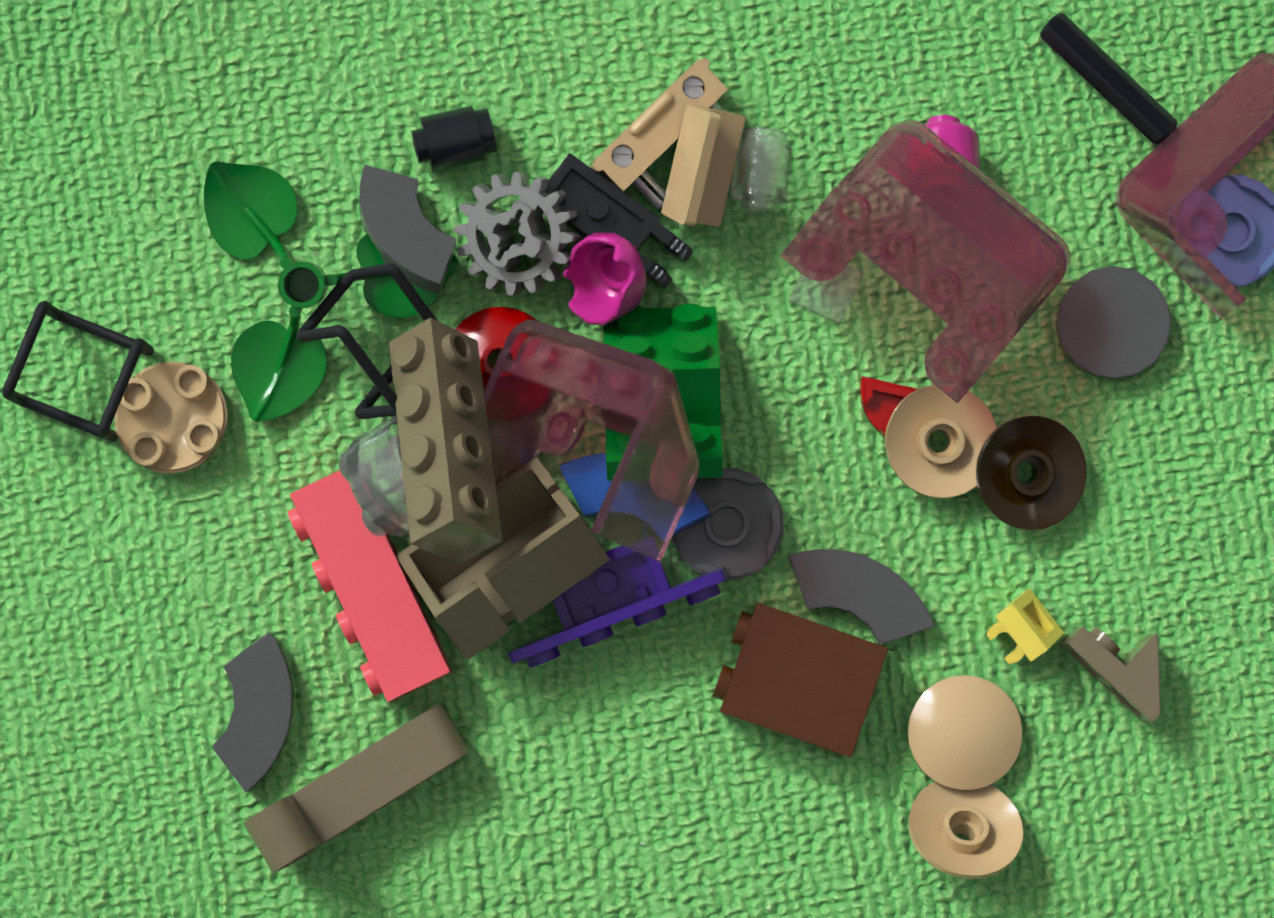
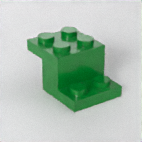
[603,304,723,481]

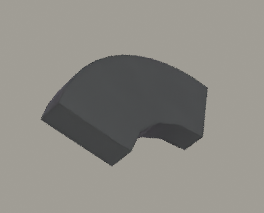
[359,165,456,295]
[789,549,934,645]
[212,632,294,792]

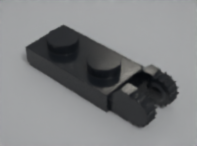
[546,153,694,290]

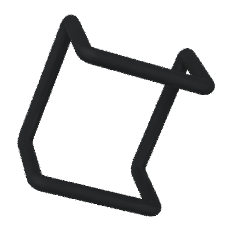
[297,263,438,419]
[2,301,154,442]

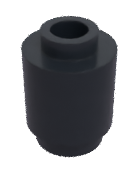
[411,105,497,172]

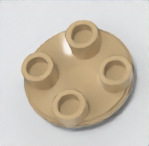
[115,362,228,474]
[908,675,1022,790]

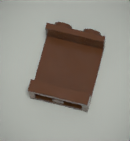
[712,602,889,757]

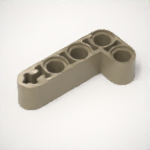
[243,703,471,874]

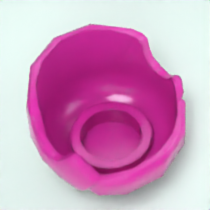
[563,233,647,326]

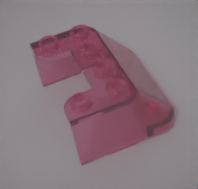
[780,120,1071,404]

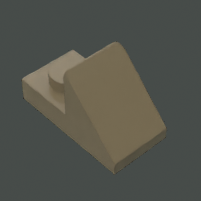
[1059,626,1160,723]

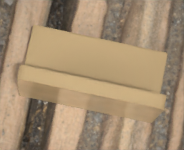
[661,103,746,227]

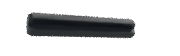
[1040,13,1178,145]

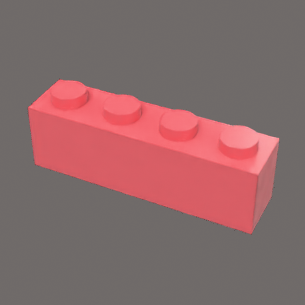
[287,464,454,702]

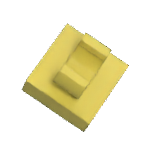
[986,588,1064,664]

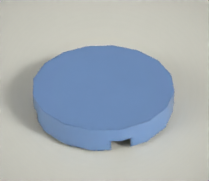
[1174,175,1274,287]

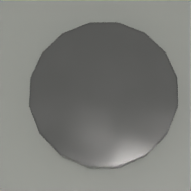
[1055,266,1171,380]
[672,468,784,581]

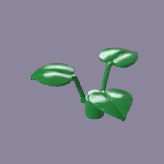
[204,161,458,422]

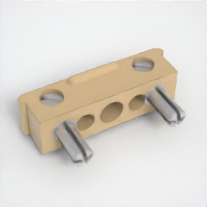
[590,58,728,209]

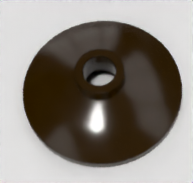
[976,416,1087,530]

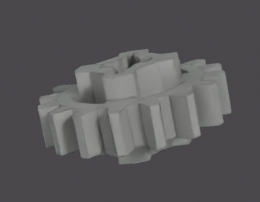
[454,171,580,295]

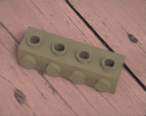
[389,317,502,564]

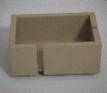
[396,457,610,660]

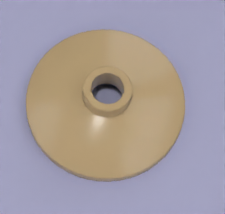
[885,384,997,498]
[908,782,1023,879]

